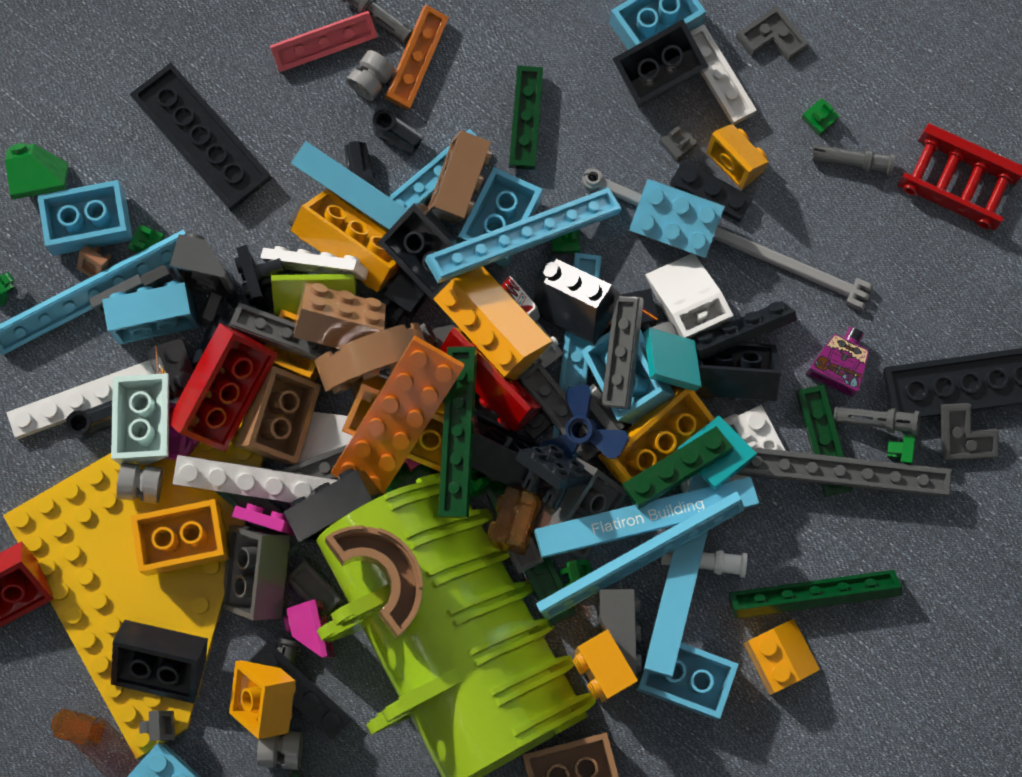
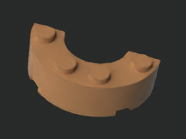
[315,323,426,394]
[325,525,423,639]

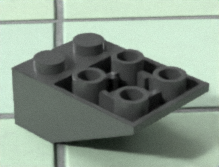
[597,589,642,677]

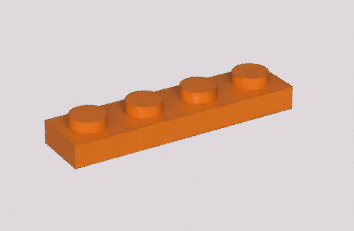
[384,5,449,110]

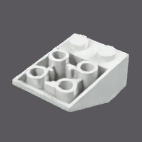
[645,253,734,339]

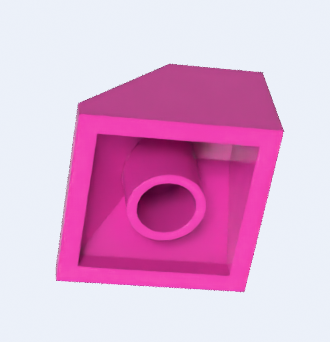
[283,599,335,658]

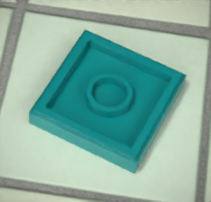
[644,327,702,391]
[677,416,757,491]

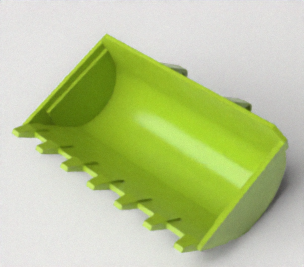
[316,472,596,777]

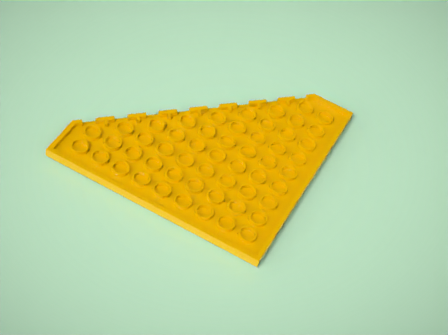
[3,420,265,759]

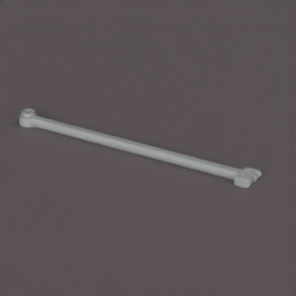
[582,169,873,311]

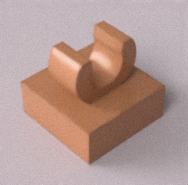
[77,245,112,277]

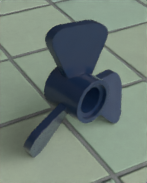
[540,384,630,459]

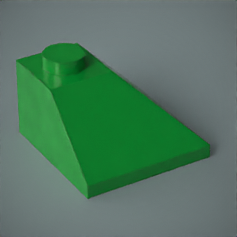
[5,143,69,200]

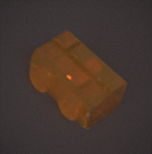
[488,488,541,555]
[51,708,106,747]

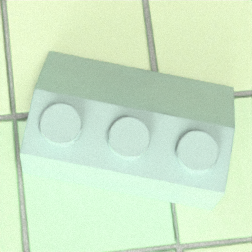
[111,373,169,465]

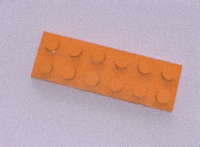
[331,335,464,494]

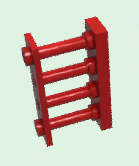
[897,123,1022,230]

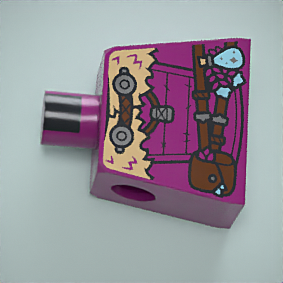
[805,327,869,397]

